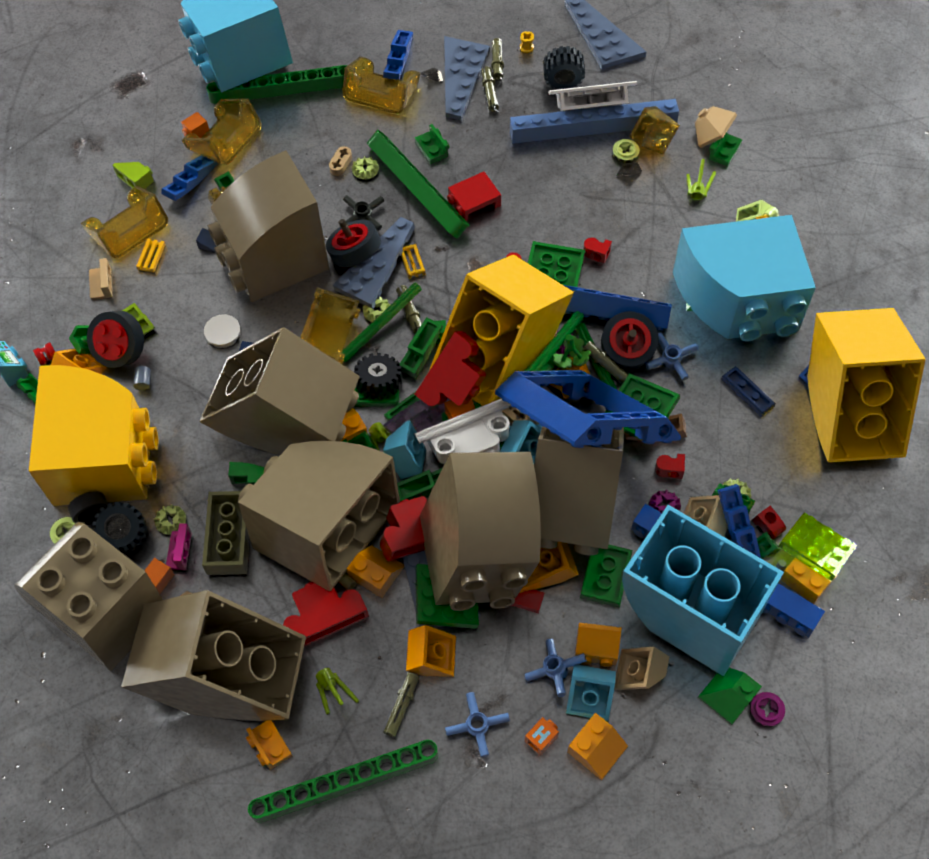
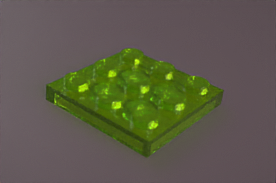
[778,512,857,581]

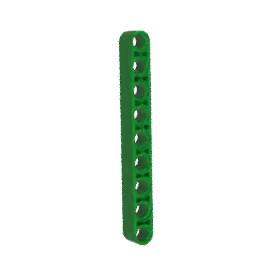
[206,65,353,104]
[367,130,469,239]
[248,740,438,823]

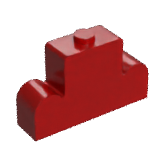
[414,331,486,406]
[379,496,427,562]
[283,582,369,646]

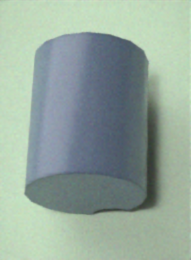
[133,366,151,391]

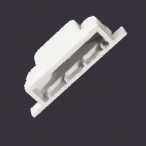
[548,81,637,111]
[414,398,511,464]

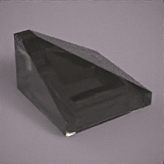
[420,68,443,82]
[617,163,642,177]

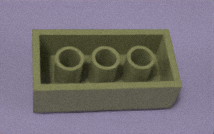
[202,491,250,575]

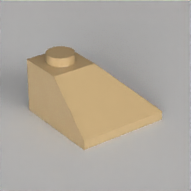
[695,106,737,148]
[684,495,728,537]
[614,647,670,690]

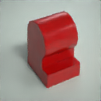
[583,237,612,264]
[655,454,685,479]
[751,505,786,540]

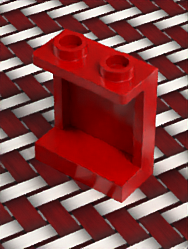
[447,171,501,221]

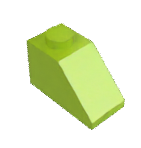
[112,162,154,194]

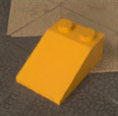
[519,542,579,593]

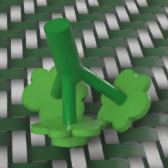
[553,334,591,369]

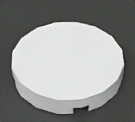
[204,314,241,348]

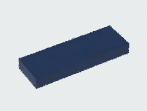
[721,366,776,417]

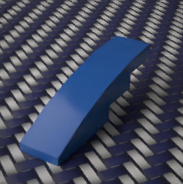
[383,30,413,80]
[161,153,219,201]
[718,484,761,558]

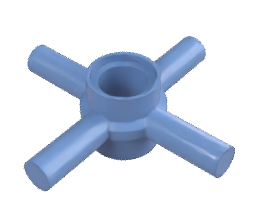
[645,333,698,381]
[525,639,587,697]
[445,692,510,757]

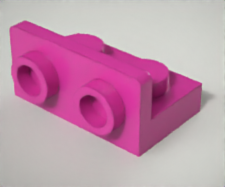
[166,523,192,570]

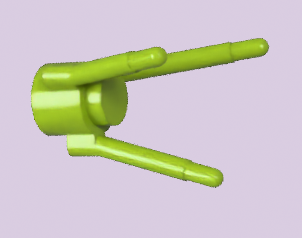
[686,159,716,200]
[369,422,392,451]
[315,668,359,714]

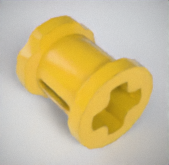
[520,31,534,54]

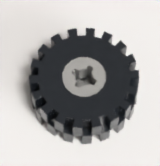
[354,353,402,400]

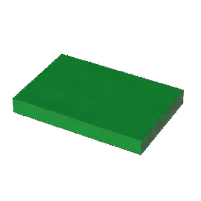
[580,544,633,608]

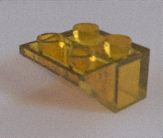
[629,106,680,154]

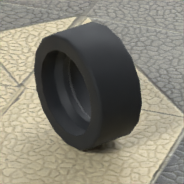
[68,491,108,525]

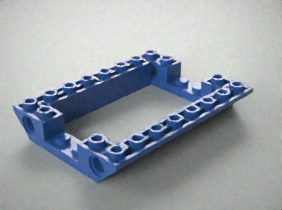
[495,370,681,448]

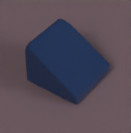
[196,228,218,252]

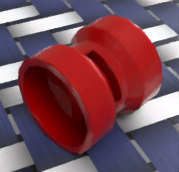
[33,342,55,366]

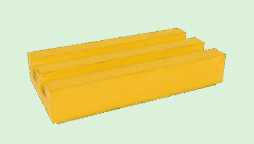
[136,238,166,273]
[401,244,426,279]

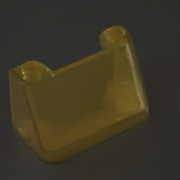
[343,56,420,114]
[182,99,261,164]
[81,185,168,259]
[300,287,361,364]

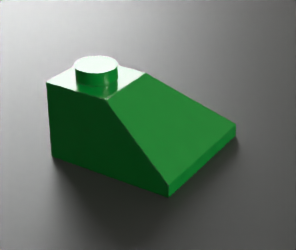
[698,667,762,725]

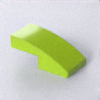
[122,303,155,335]

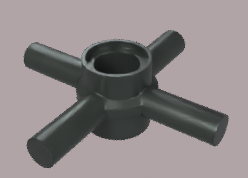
[343,195,384,231]

